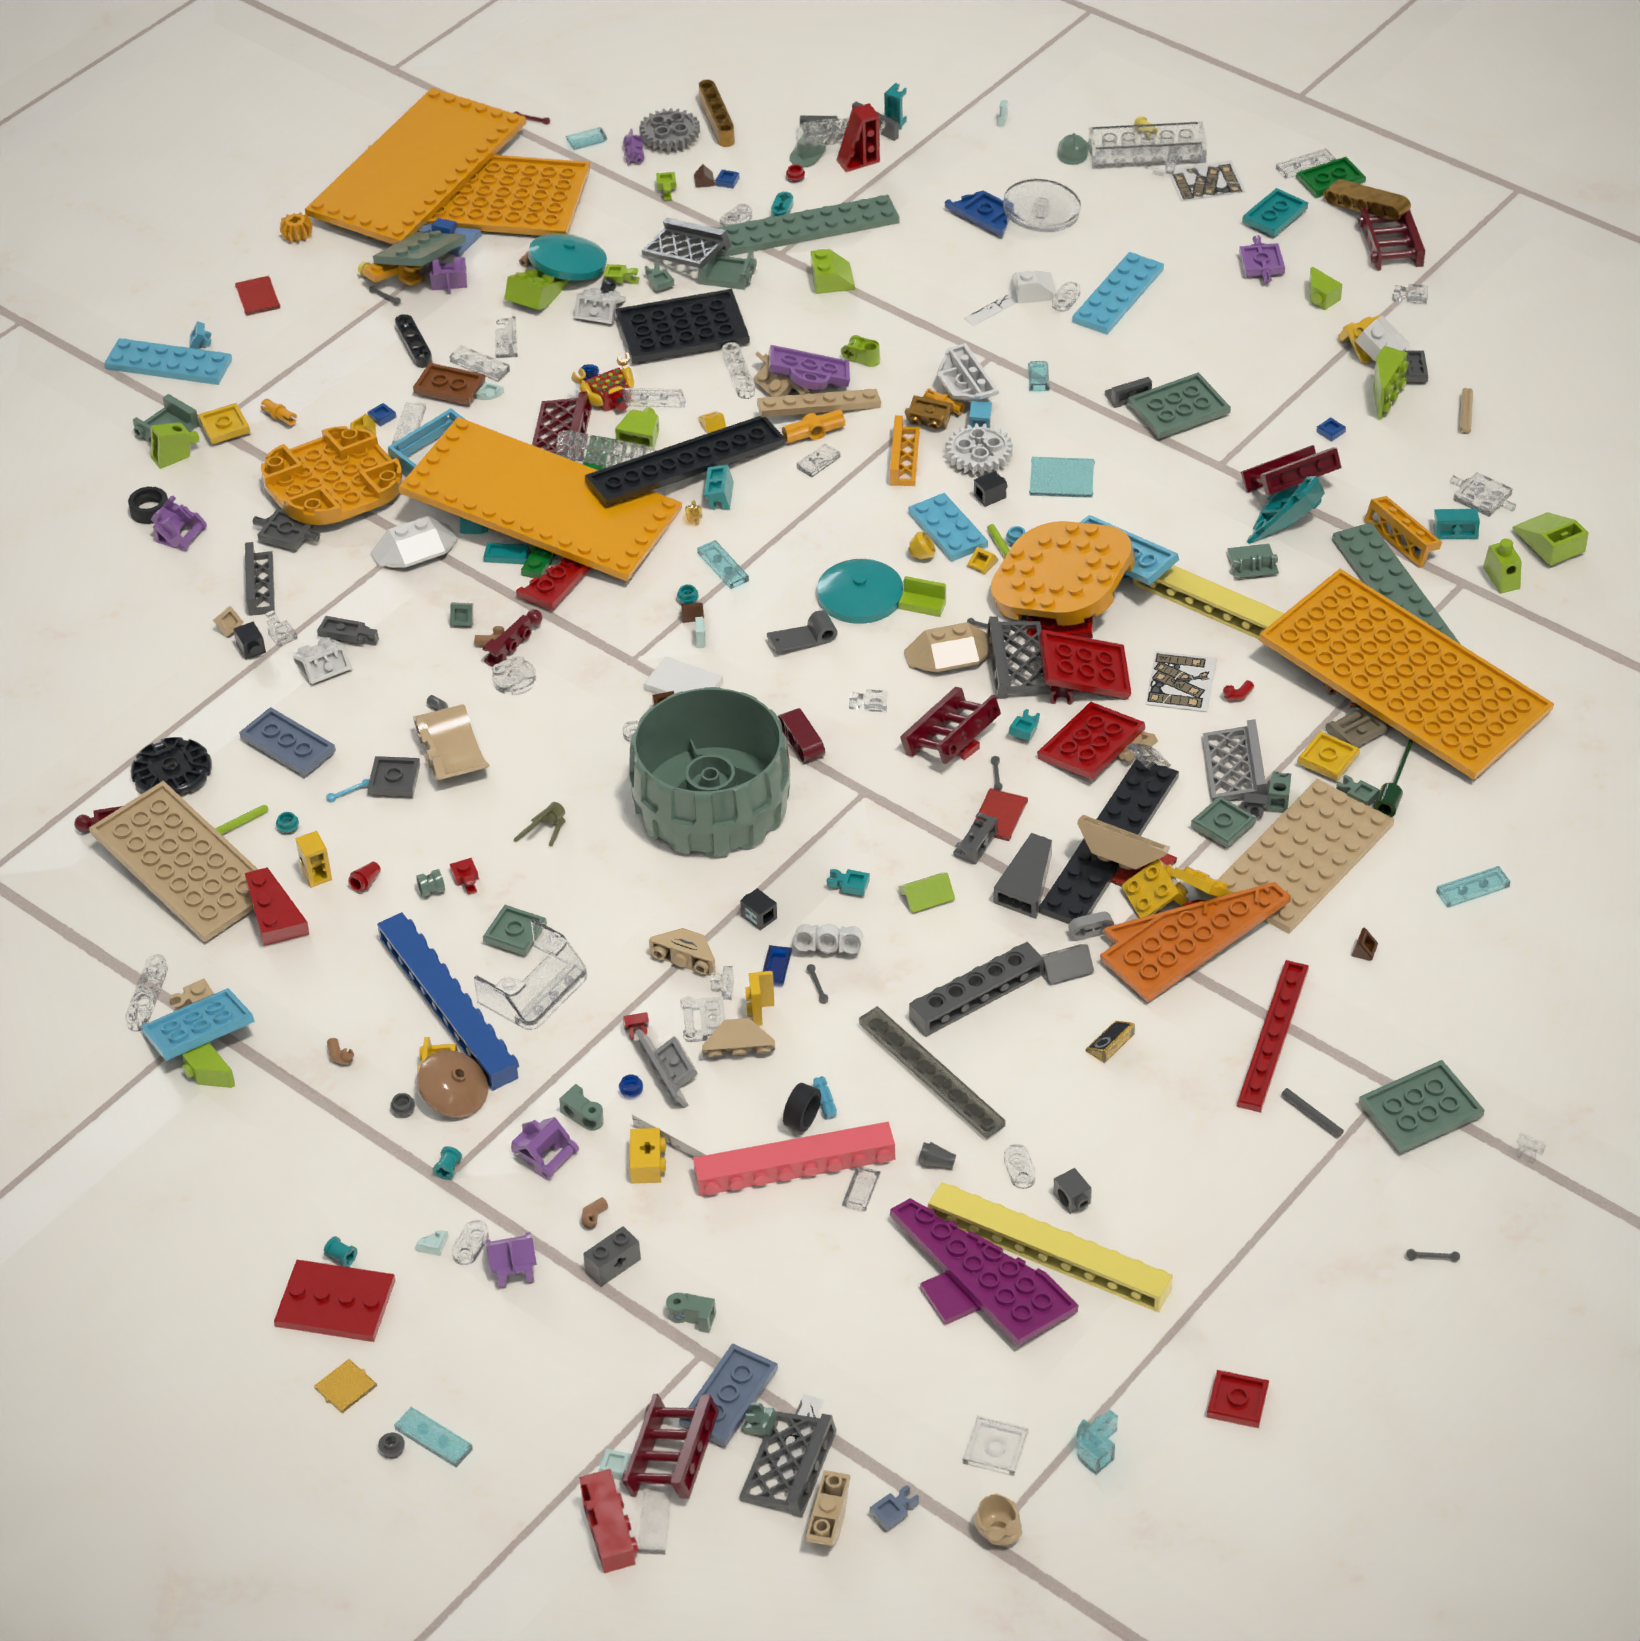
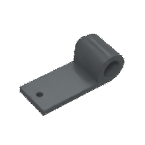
[766,610,838,653]

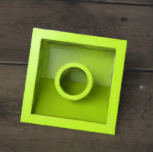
[810,249,855,294]

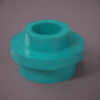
[677,584,699,604]
[276,812,299,833]

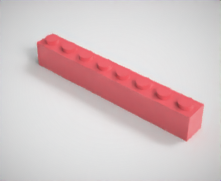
[693,1121,896,1196]

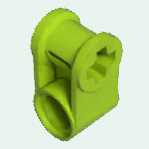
[841,335,881,367]

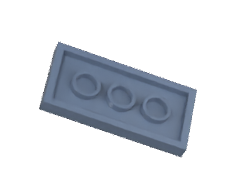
[239,707,336,776]
[679,1343,778,1447]

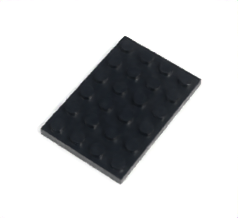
[616,288,750,364]

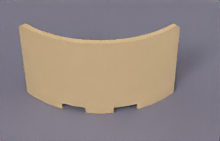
[413,704,490,780]

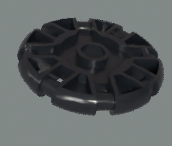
[130,737,212,797]

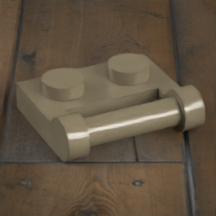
[1325,707,1387,747]

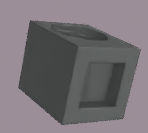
[1053,1168,1092,1214]

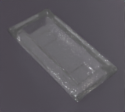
[842,1166,881,1212]

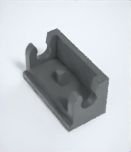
[953,813,998,865]

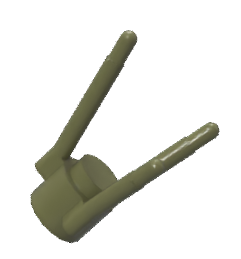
[514,802,566,846]

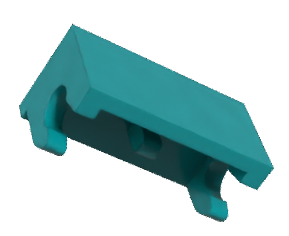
[884,83,907,130]
[704,464,734,510]
[1433,509,1480,539]

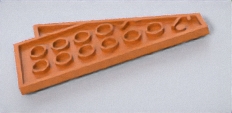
[1100,882,1291,1002]

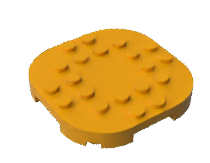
[261,426,403,525]
[991,521,1135,625]

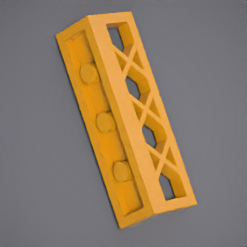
[890,415,920,486]
[1364,496,1442,567]

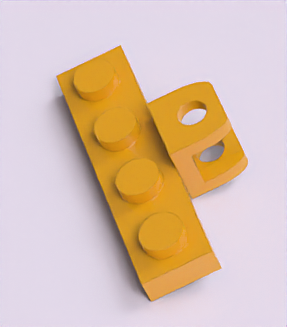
[363,263,423,286]

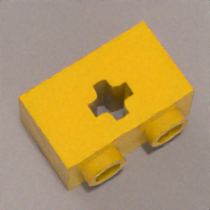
[295,830,332,888]
[630,1128,666,1184]

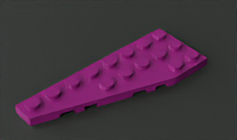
[890,1198,1079,1346]

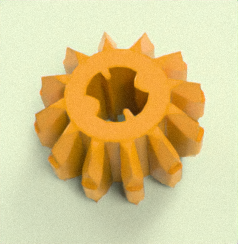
[280,212,313,243]

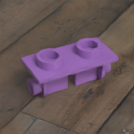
[623,128,645,166]

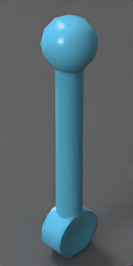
[326,779,369,803]

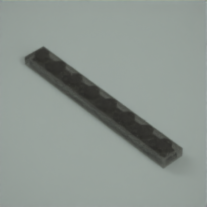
[859,1006,1005,1139]

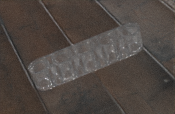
[796,117,885,147]
[556,430,656,467]

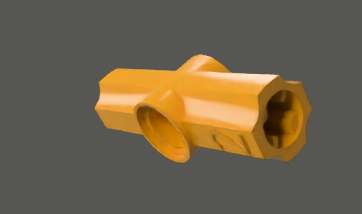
[782,409,846,444]

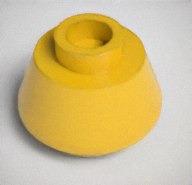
[908,532,936,560]

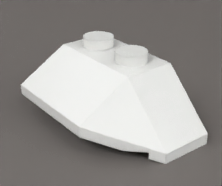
[937,343,999,403]
[371,516,458,568]

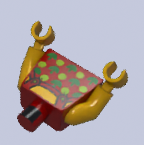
[571,352,634,411]

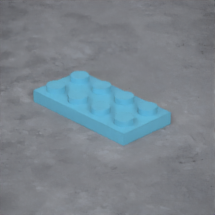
[908,492,988,562]

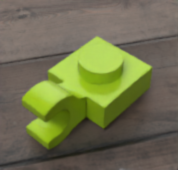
[656,172,677,201]
[603,264,640,284]

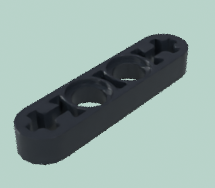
[395,314,432,368]

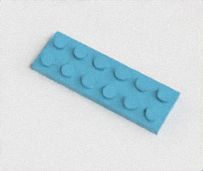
[1072,252,1164,335]
[104,338,232,385]
[1080,515,1180,585]

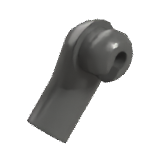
[426,695,449,711]

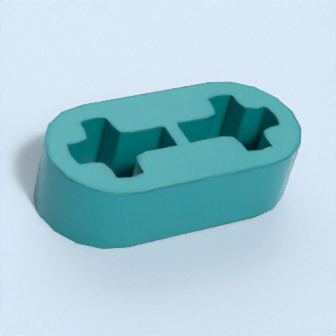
[771,192,793,217]

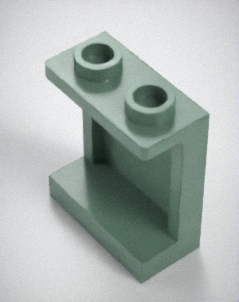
[698,246,757,290]
[132,394,199,444]

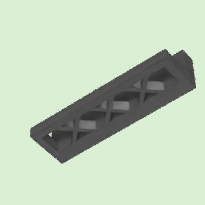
[245,542,275,616]

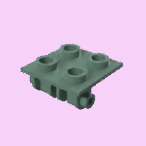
[1227,543,1279,578]

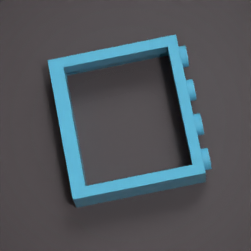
[388,408,465,476]

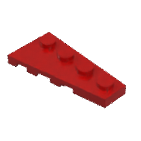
[516,557,591,611]

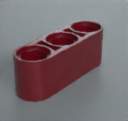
[778,708,825,762]

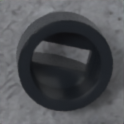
[600,276,616,293]

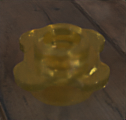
[685,500,702,525]

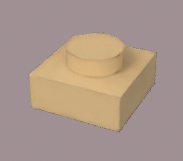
[213,606,244,637]

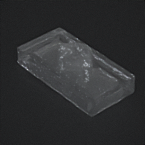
[797,443,840,478]

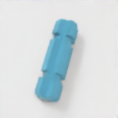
[813,1076,837,1119]

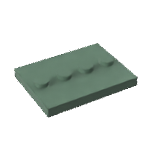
[373,231,466,266]
[1128,372,1231,439]
[1359,1060,1485,1154]

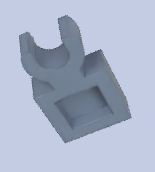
[870,1485,919,1531]

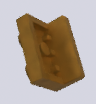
[905,395,953,429]

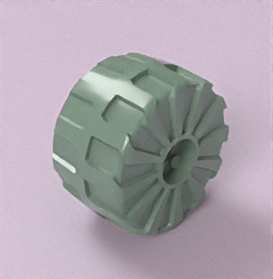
[629,687,791,857]

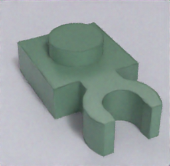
[645,263,674,291]
[1336,775,1380,806]

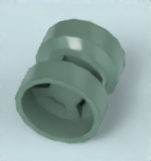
[416,869,445,897]

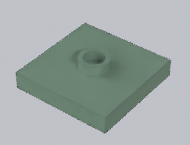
[1191,796,1256,848]
[483,905,547,956]

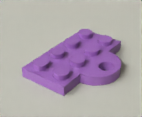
[769,345,850,390]

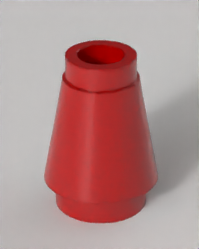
[348,861,381,892]

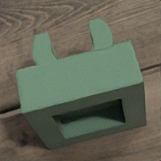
[450,602,473,626]
[742,1403,778,1436]

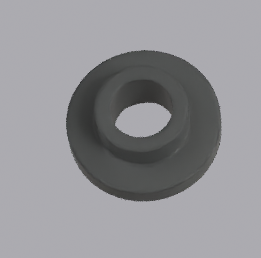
[390,1093,415,1116]
[378,1432,405,1458]

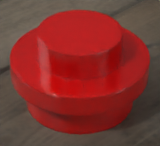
[786,164,805,182]

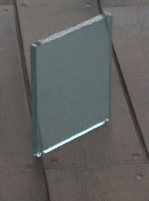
[1029,457,1095,498]

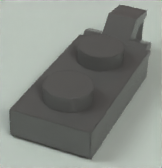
[317,616,379,645]

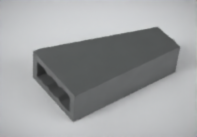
[993,833,1052,919]

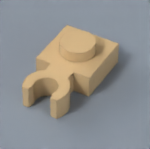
[1118,732,1158,762]
[169,978,214,1011]

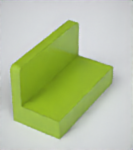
[899,576,946,617]
[898,872,955,912]

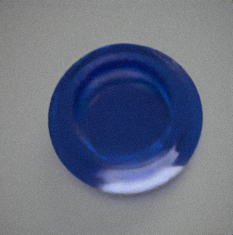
[619,1074,643,1098]

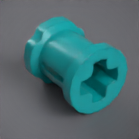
[432,1146,463,1180]
[324,1236,358,1267]

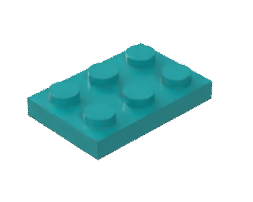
[1242,188,1308,237]

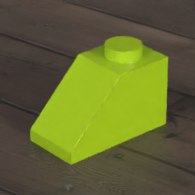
[1309,267,1343,310]
[182,1042,236,1088]

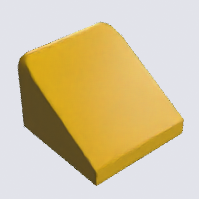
[698,411,726,433]
[350,414,377,435]
[967,547,999,574]

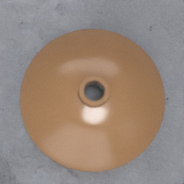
[417,1050,488,1118]

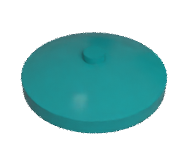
[528,233,607,280]
[817,559,903,624]

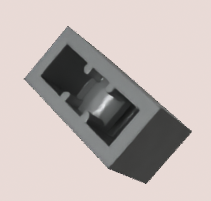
[583,1226,641,1287]

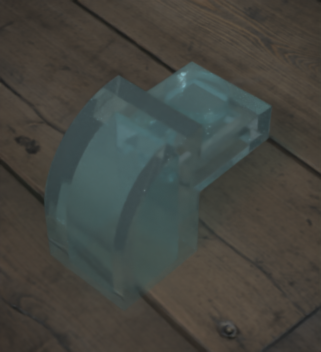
[1076,1410,1118,1475]

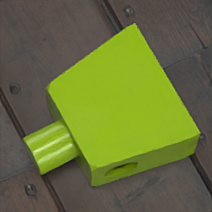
[615,407,660,452]
[151,422,199,469]
[1483,538,1522,594]

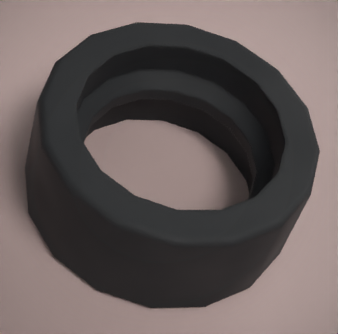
[128,486,168,524]
[783,1082,821,1132]

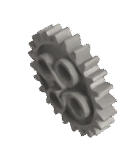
[639,108,700,151]

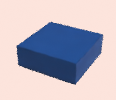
[715,169,740,189]
[431,218,457,234]
[367,403,397,427]
[1316,417,1346,442]

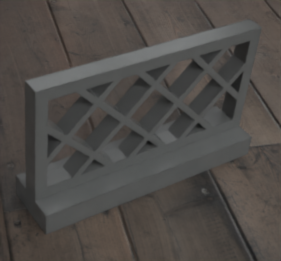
[641,218,731,268]
[986,616,1051,699]
[739,1411,837,1518]

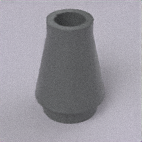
[918,1142,957,1169]

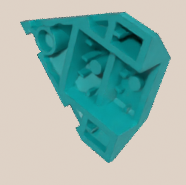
[1246,476,1325,544]

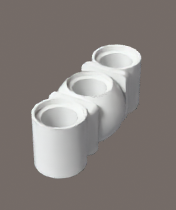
[793,924,863,954]

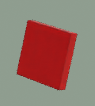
[1206,1370,1269,1428]

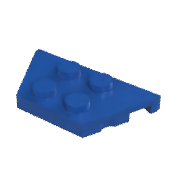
[945,190,1013,237]

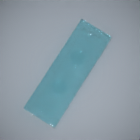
[697,540,749,589]
[1436,866,1511,908]
[394,1407,473,1468]

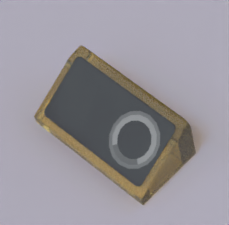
[1085,1020,1135,1063]

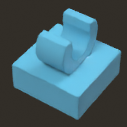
[189,321,212,349]

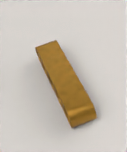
[698,79,735,147]
[1324,179,1411,221]

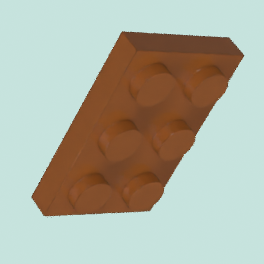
[413,362,486,405]

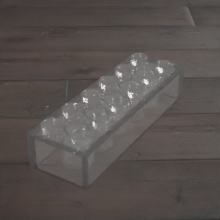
[1088,121,1207,169]

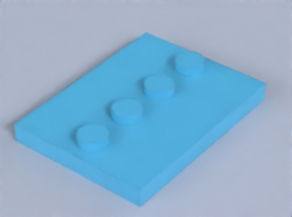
[141,988,255,1061]

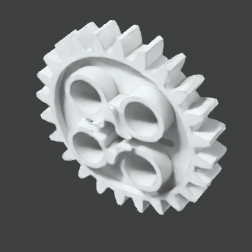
[946,423,1013,475]

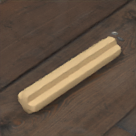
[1460,387,1473,434]

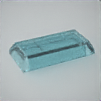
[566,127,607,150]
[1028,361,1050,391]

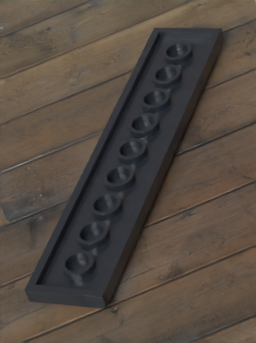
[585,416,786,506]
[1039,757,1179,924]

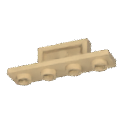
[752,351,810,397]

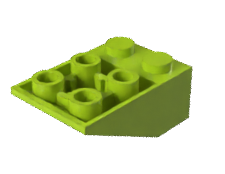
[504,268,570,310]
[1373,346,1409,420]
[1512,512,1589,566]

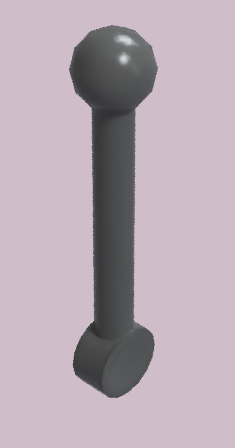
[369,286,401,305]
[967,618,1011,635]
[991,756,1003,791]
[806,964,828,1004]
[1406,1248,1460,1261]

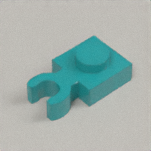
[1008,709,1040,741]
[827,869,870,896]

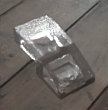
[1126,743,1171,769]

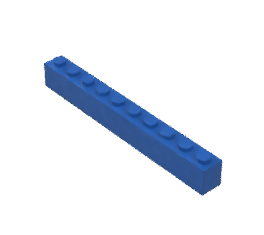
[377,912,519,1091]

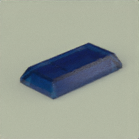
[763,945,792,986]

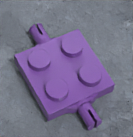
[1239,235,1285,283]

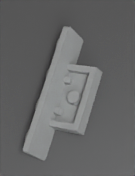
[635,1029,699,1107]

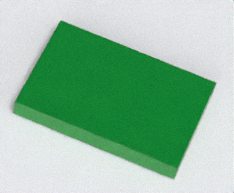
[1296,156,1366,198]

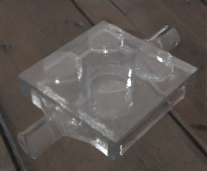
[1450,472,1516,517]

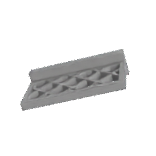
[1203,719,1268,801]

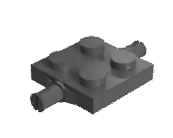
[252,508,320,551]

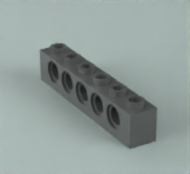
[909,941,1044,1037]

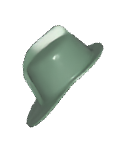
[789,129,826,167]
[1057,133,1089,165]

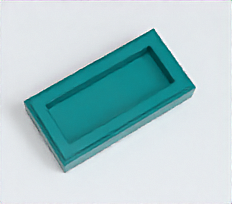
[483,543,529,565]

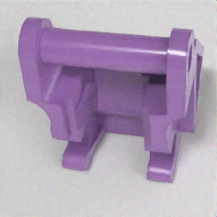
[430,257,467,294]
[150,495,207,551]
[511,1117,579,1180]
[485,1232,537,1288]

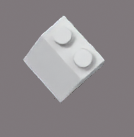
[1355,315,1410,362]

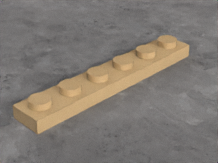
[757,389,881,417]

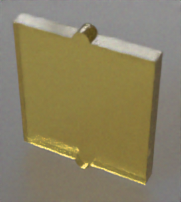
[314,1359,377,1414]

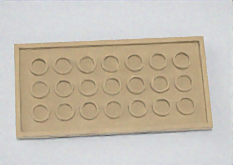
[1218,779,1394,934]
[89,781,258,942]

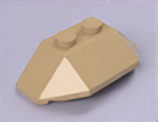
[904,622,990,672]
[1077,814,1170,870]

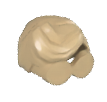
[974,1493,1022,1546]

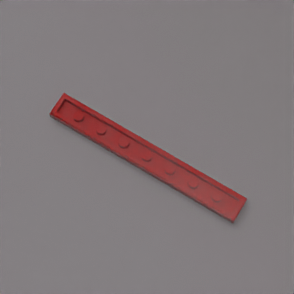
[1237,960,1309,1113]

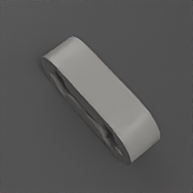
[1068,911,1114,940]

